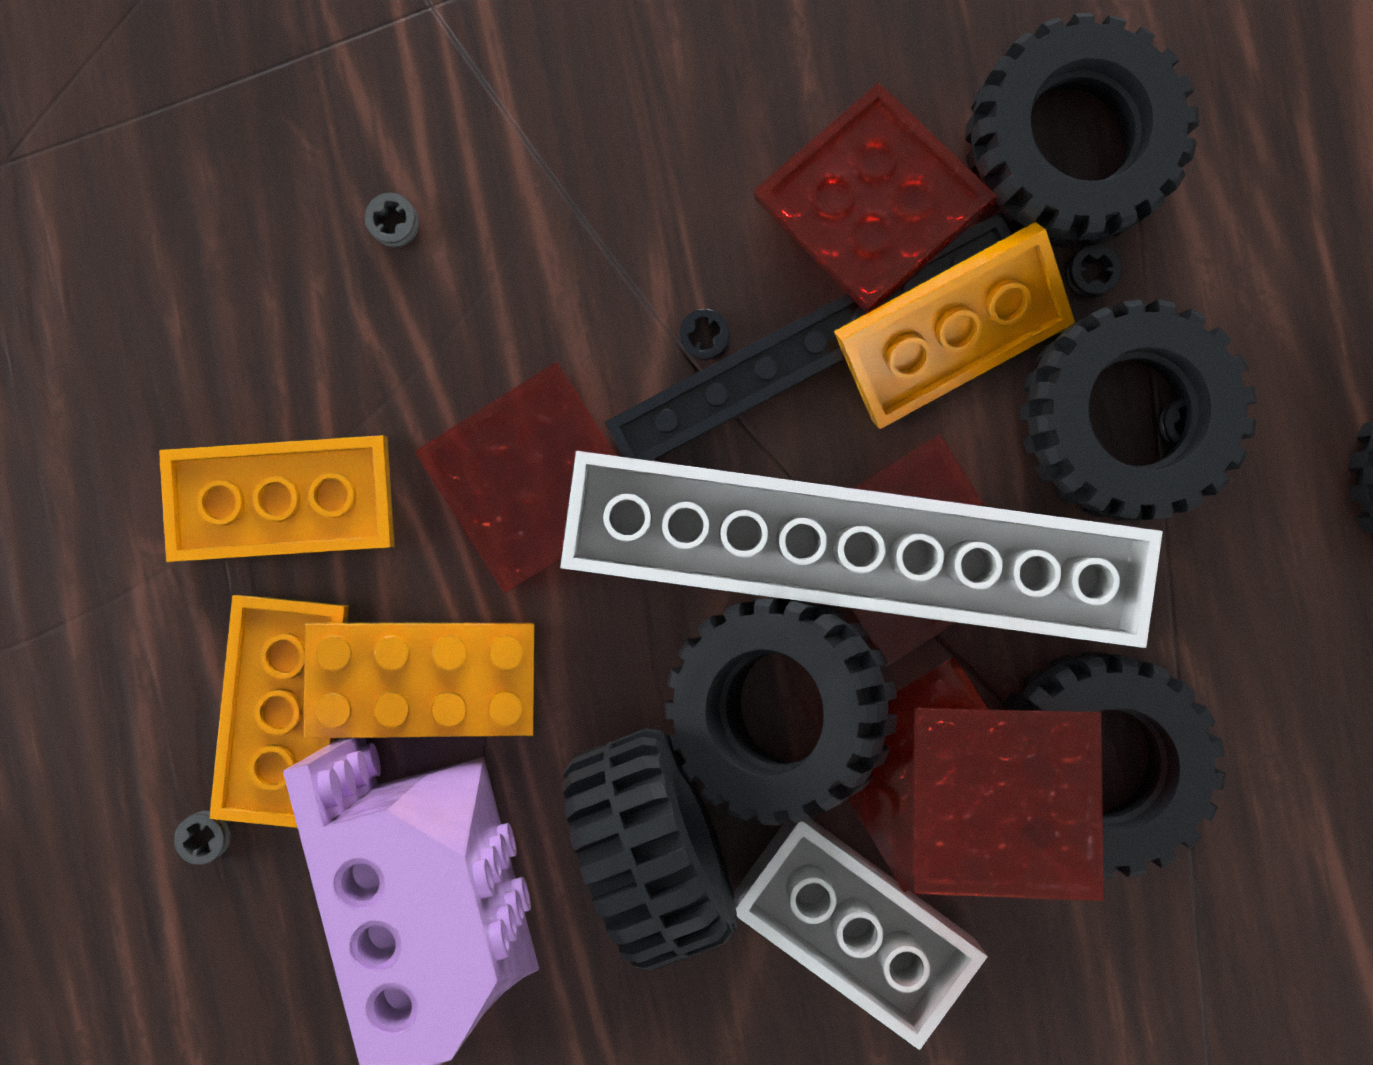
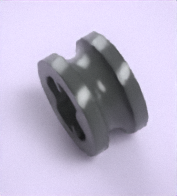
[365,192,420,248]
[174,810,232,865]

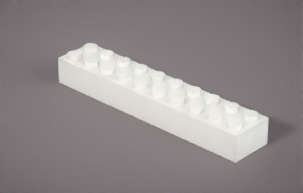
[560,451,1163,648]

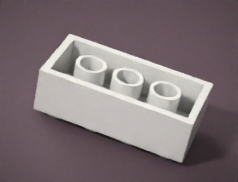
[733,819,988,1050]

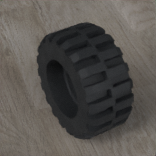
[965,13,1199,248]
[1020,299,1257,521]
[664,598,898,825]
[989,652,1226,878]
[562,728,737,971]

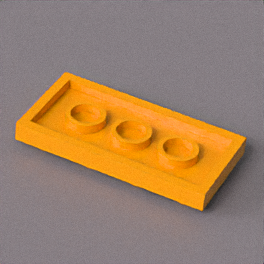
[834,222,1075,429]
[159,435,395,562]
[209,595,349,828]
[304,623,534,739]

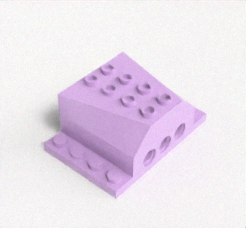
[283,738,539,1065]

